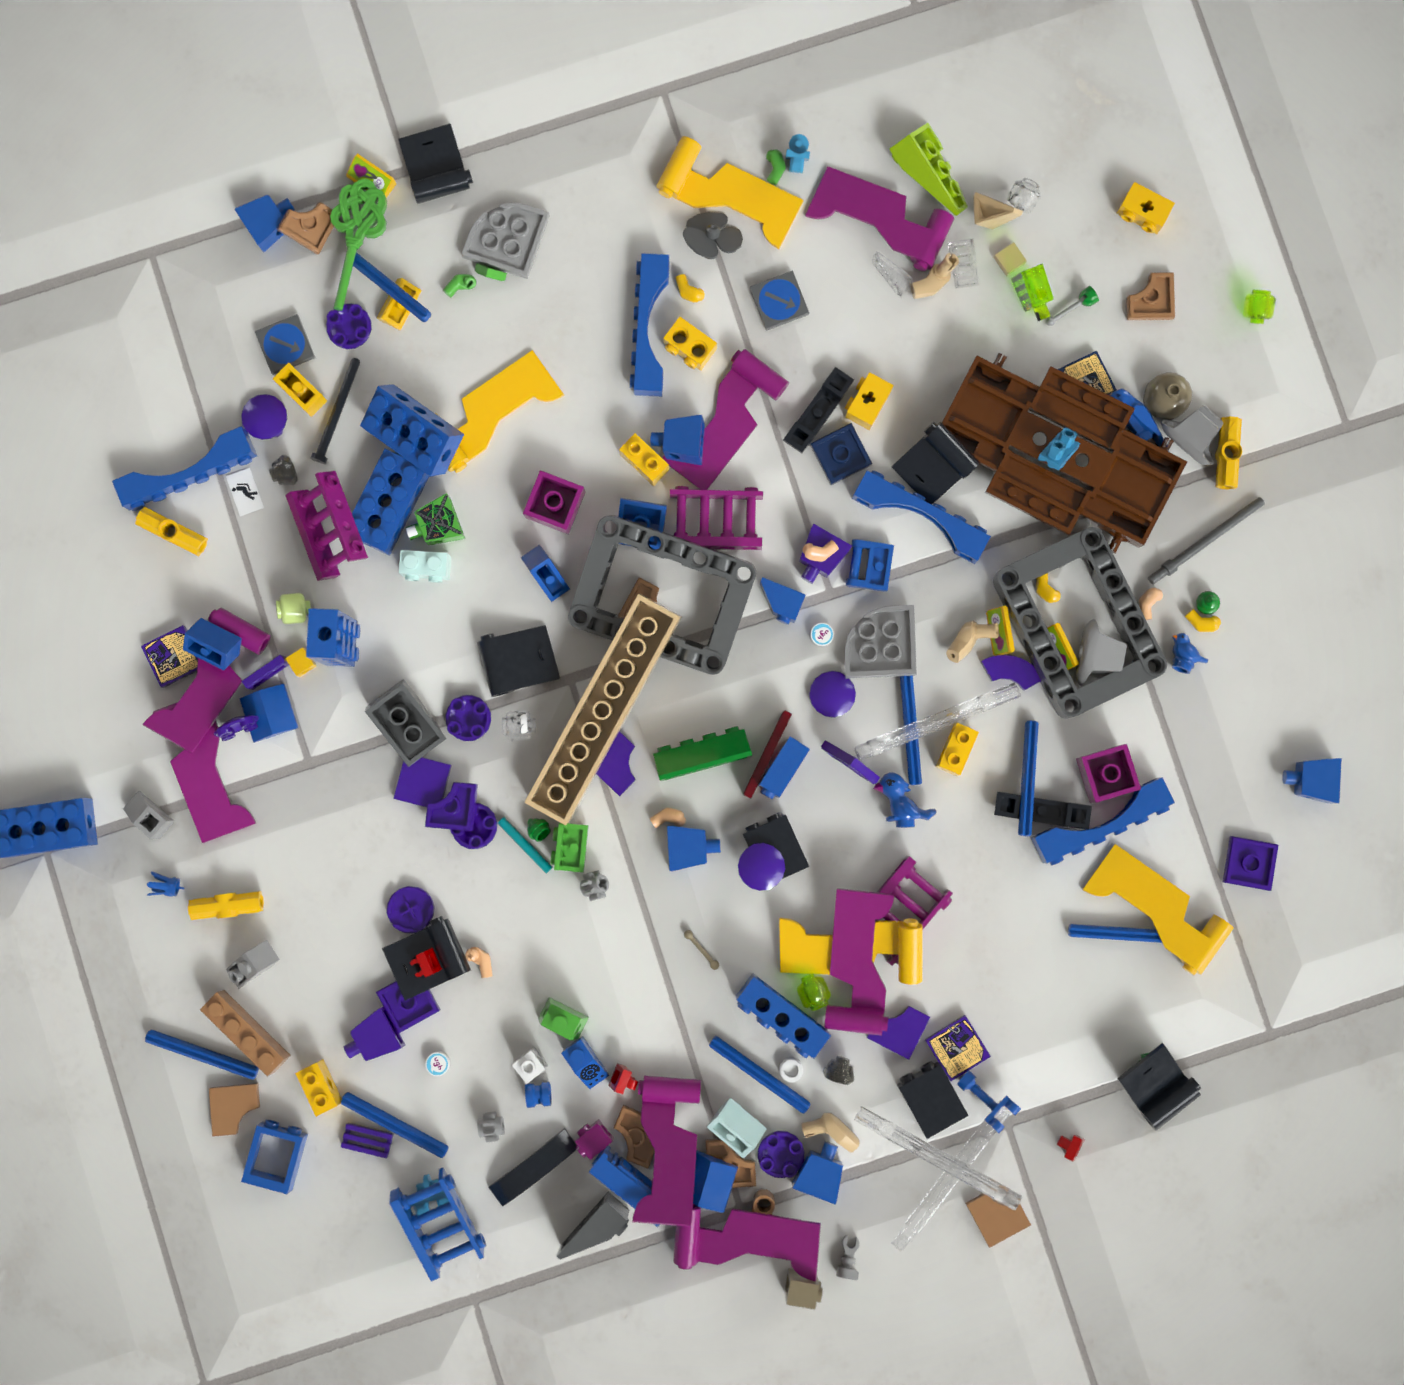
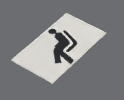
[226,467,264,517]

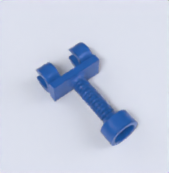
[957,1071,1021,1133]

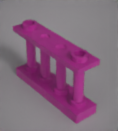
[285,471,368,581]
[670,486,763,550]
[877,856,953,966]

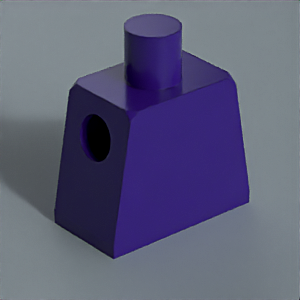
[799,524,852,584]
[343,1007,405,1061]

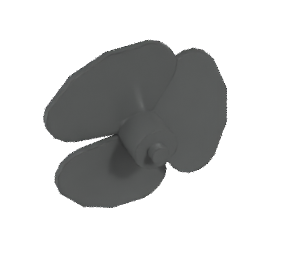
[683,212,743,259]

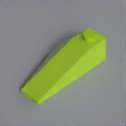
[889,123,968,216]

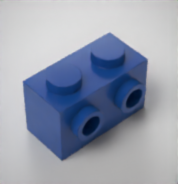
[183,618,242,671]

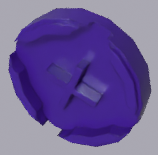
[386,886,435,933]

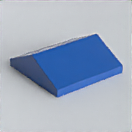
[618,498,667,549]
[239,684,299,743]
[693,1150,738,1213]

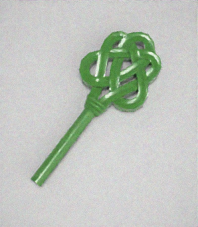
[330,179,387,311]

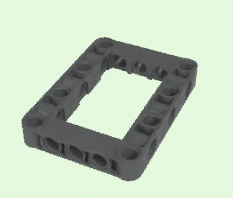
[568,515,756,675]
[993,527,1167,719]

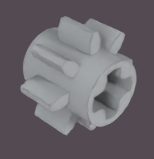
[580,870,609,901]
[477,1112,505,1143]

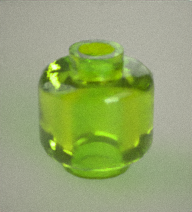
[1243,290,1276,324]
[796,974,831,1011]

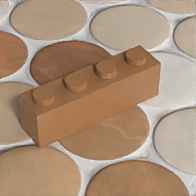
[200,990,291,1077]

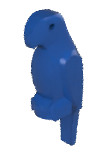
[1109,389,1169,452]

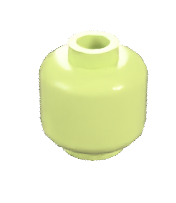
[276,593,311,624]

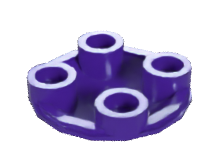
[326,304,372,349]
[241,394,287,440]
[809,671,856,718]
[445,695,491,741]
[213,715,259,741]
[450,803,497,849]
[738,843,785,891]
[757,1131,805,1178]

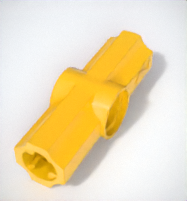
[1215,416,1243,490]
[135,507,208,556]
[188,891,264,920]

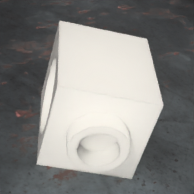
[512,1047,548,1084]

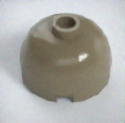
[1143,372,1192,420]

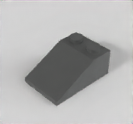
[365,679,446,767]
[556,1191,629,1260]

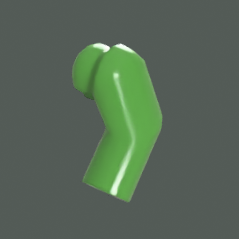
[766,149,786,185]
[443,274,476,298]

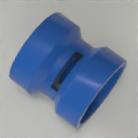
[525,1082,552,1108]

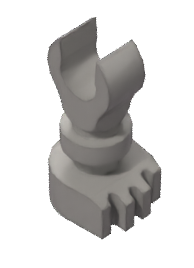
[836,1235,860,1280]

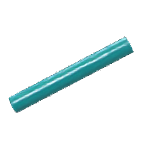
[497,817,553,874]

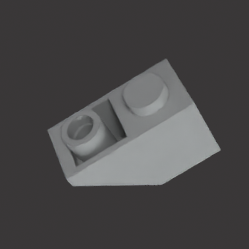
[123,791,174,839]
[226,940,280,989]

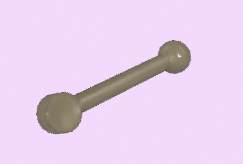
[684,930,720,970]

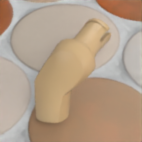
[911,253,959,299]
[946,620,999,663]
[802,1113,860,1153]

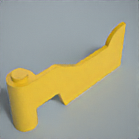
[656,136,804,249]
[435,350,564,473]
[1082,844,1234,976]
[779,917,923,985]

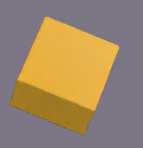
[285,647,317,677]

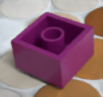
[523,470,585,535]
[1076,744,1141,803]

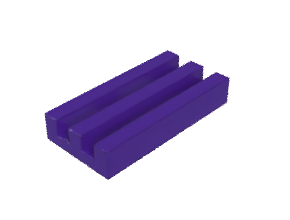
[242,654,289,690]
[341,1123,394,1159]

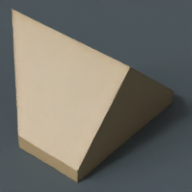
[974,192,1023,229]

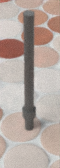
[1148,497,1265,585]

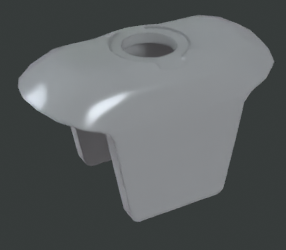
[1161,406,1223,465]
[1075,619,1127,686]

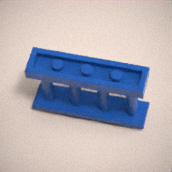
[389,1168,486,1282]

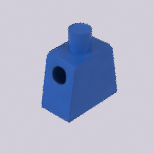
[234,195,295,252]
[650,415,705,465]
[1282,758,1342,804]
[667,826,721,871]
[792,1141,843,1205]

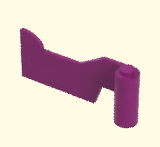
[805,167,954,271]
[662,349,789,490]
[143,607,271,753]
[153,702,256,843]
[824,888,895,1036]
[632,1076,701,1227]
[673,1204,821,1282]

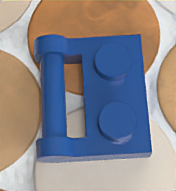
[845,539,894,592]

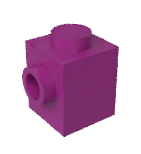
[575,1119,614,1160]

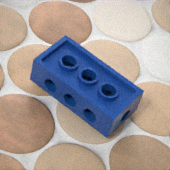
[360,384,464,477]
[352,448,429,556]
[306,608,360,667]
[0,798,98,858]
[736,973,831,1059]

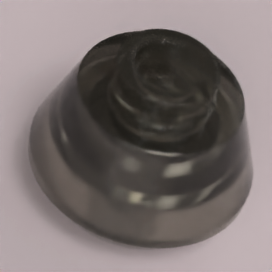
[269,455,298,485]
[823,1056,854,1085]

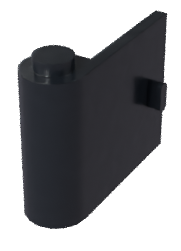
[398,123,473,204]
[891,422,980,505]
[477,625,560,697]
[382,916,471,1001]
[1117,1043,1201,1131]

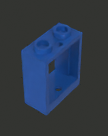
[758,736,810,799]
[241,1120,308,1194]

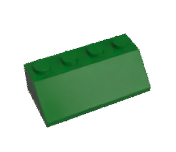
[653,726,752,782]

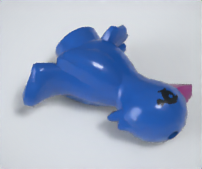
[873,772,937,828]

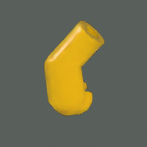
[675,274,705,303]
[1036,573,1061,603]
[1184,609,1221,632]

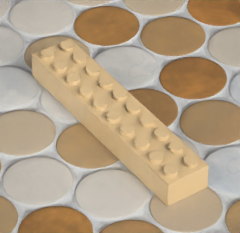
[524,594,682,825]

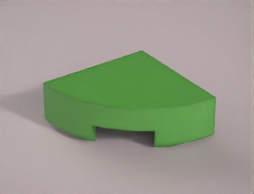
[474,263,507,281]

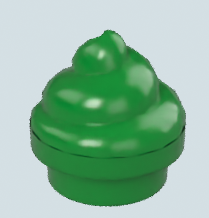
[1196,591,1220,615]
[527,818,551,842]

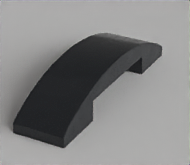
[783,367,854,454]
[994,792,1092,829]
[488,1128,577,1207]

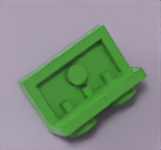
[550,823,589,873]

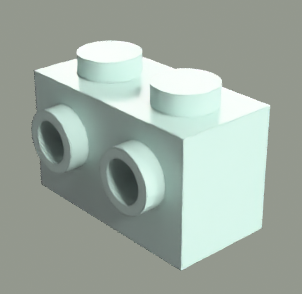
[399,550,451,583]
[707,1098,767,1158]

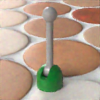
[1046,286,1099,326]

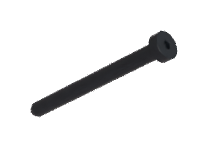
[310,358,360,464]

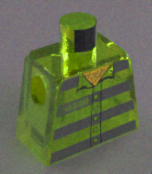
[1011,263,1054,322]

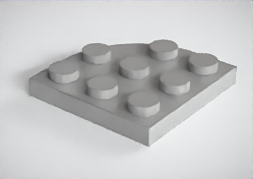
[462,203,550,279]
[845,605,917,679]

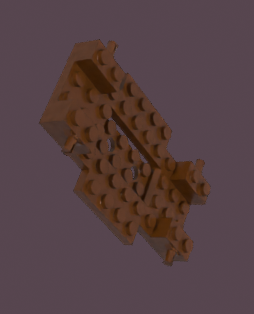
[942,353,1188,554]

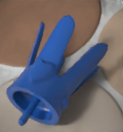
[147,871,185,897]

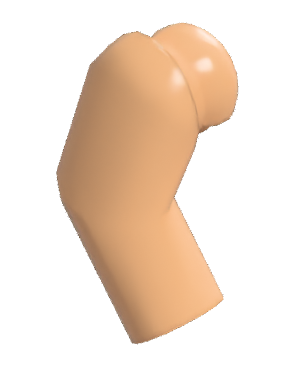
[802,540,839,562]
[1139,588,1163,620]
[650,808,686,828]
[465,947,493,978]

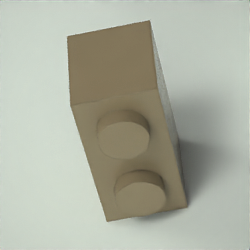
[784,1268,823,1310]

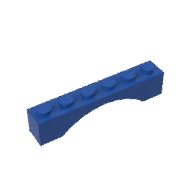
[630,253,670,397]
[112,426,257,511]
[852,470,991,564]
[1030,777,1175,866]

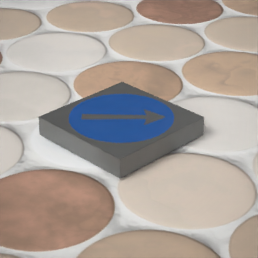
[750,270,809,331]
[255,314,316,375]

